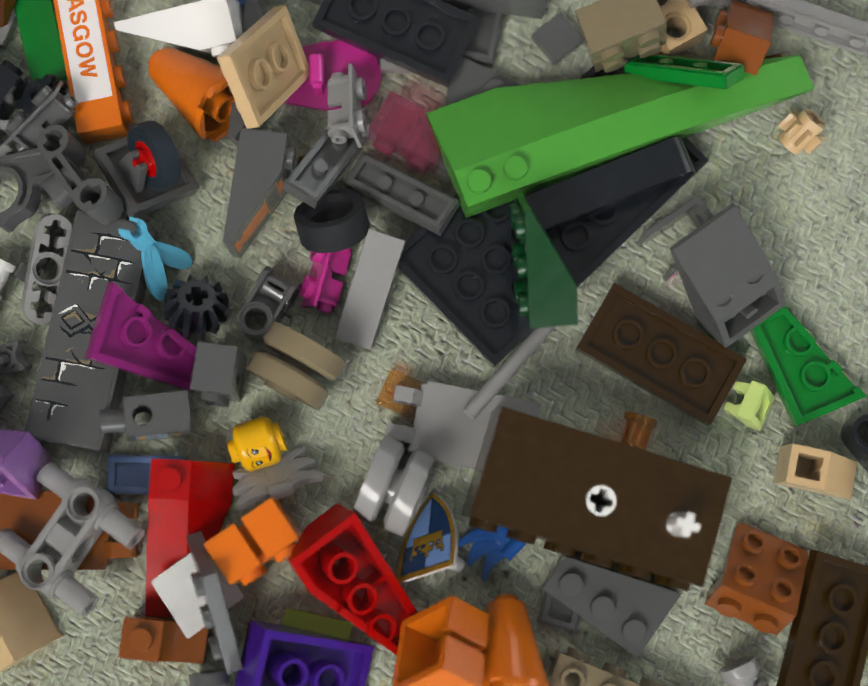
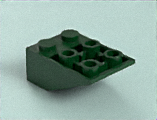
[510,192,578,328]

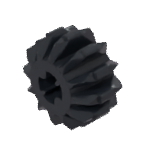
[163,273,229,340]

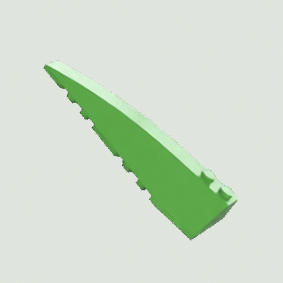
[426,55,814,218]

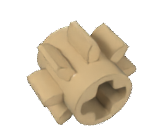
[778,108,826,155]

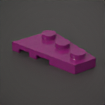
[84,282,197,392]

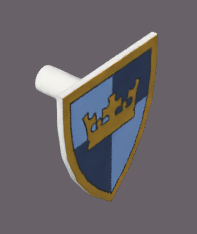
[397,492,465,584]

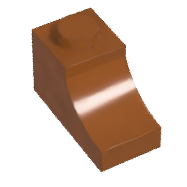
[118,614,210,664]

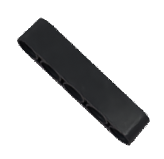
[509,136,696,234]

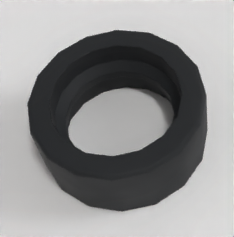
[293,189,370,253]

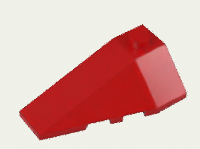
[145,458,235,617]
[288,503,418,656]

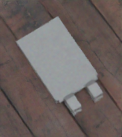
[385,381,540,469]

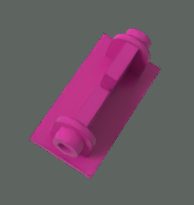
[300,248,352,314]

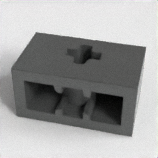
[190,342,247,407]

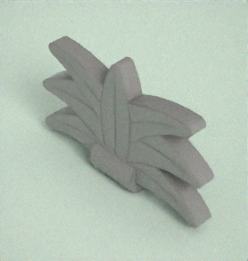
[232,446,325,511]

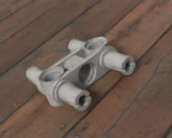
[0,462,145,616]

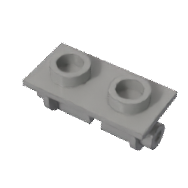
[327,63,367,148]

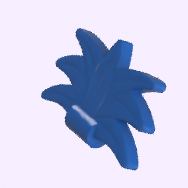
[458,527,526,581]

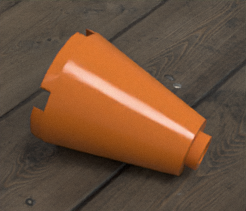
[148,47,235,141]
[481,594,549,686]

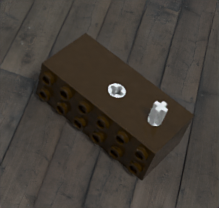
[461,406,732,592]

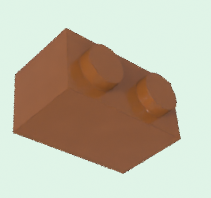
[710,0,774,75]

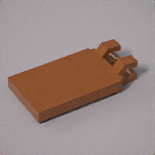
[0,491,139,570]

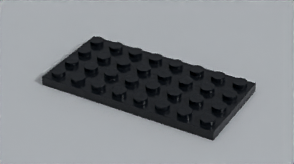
[398,66,709,368]

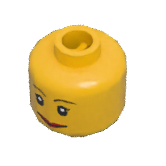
[227,416,287,472]

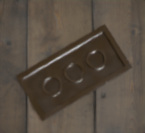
[575,283,747,426]
[777,549,868,686]

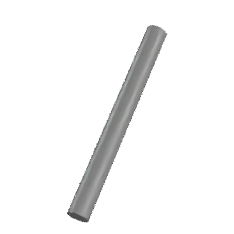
[463,326,556,420]

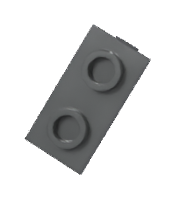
[3,80,79,152]

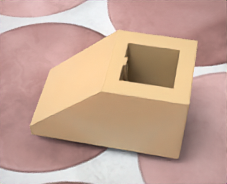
[773,443,857,500]

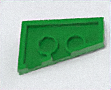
[750,306,867,427]

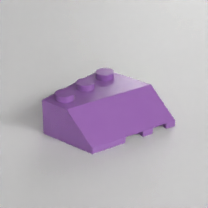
[0,430,51,500]

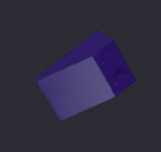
[234,620,374,686]

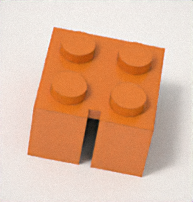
[203,498,302,586]
[392,595,489,686]

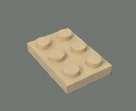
[217,5,309,129]

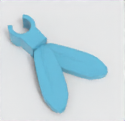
[118,217,193,301]

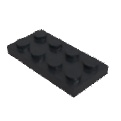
[312,0,479,88]

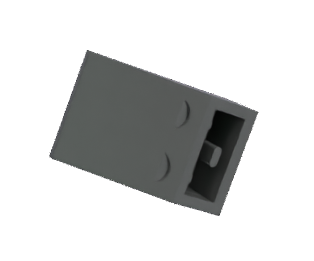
[670,203,786,348]

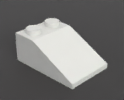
[114,0,244,57]

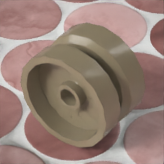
[245,321,346,411]

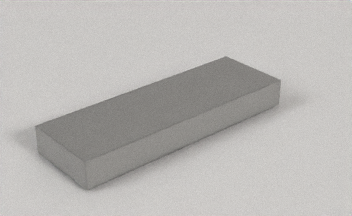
[334,229,406,350]

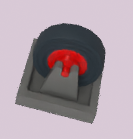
[93,120,199,218]

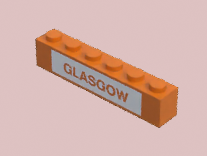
[53,0,134,144]

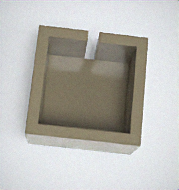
[575,0,666,72]

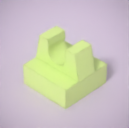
[724,381,775,431]

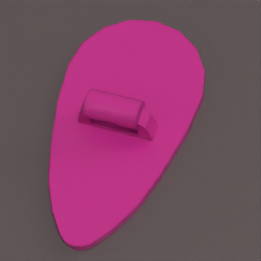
[284,40,381,111]

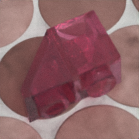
[369,91,439,174]

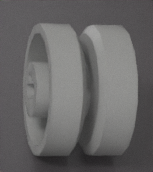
[353,436,436,537]

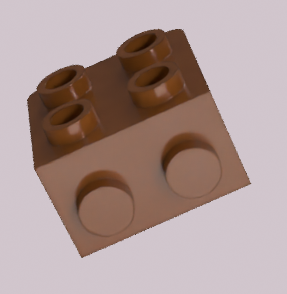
[705,523,809,636]

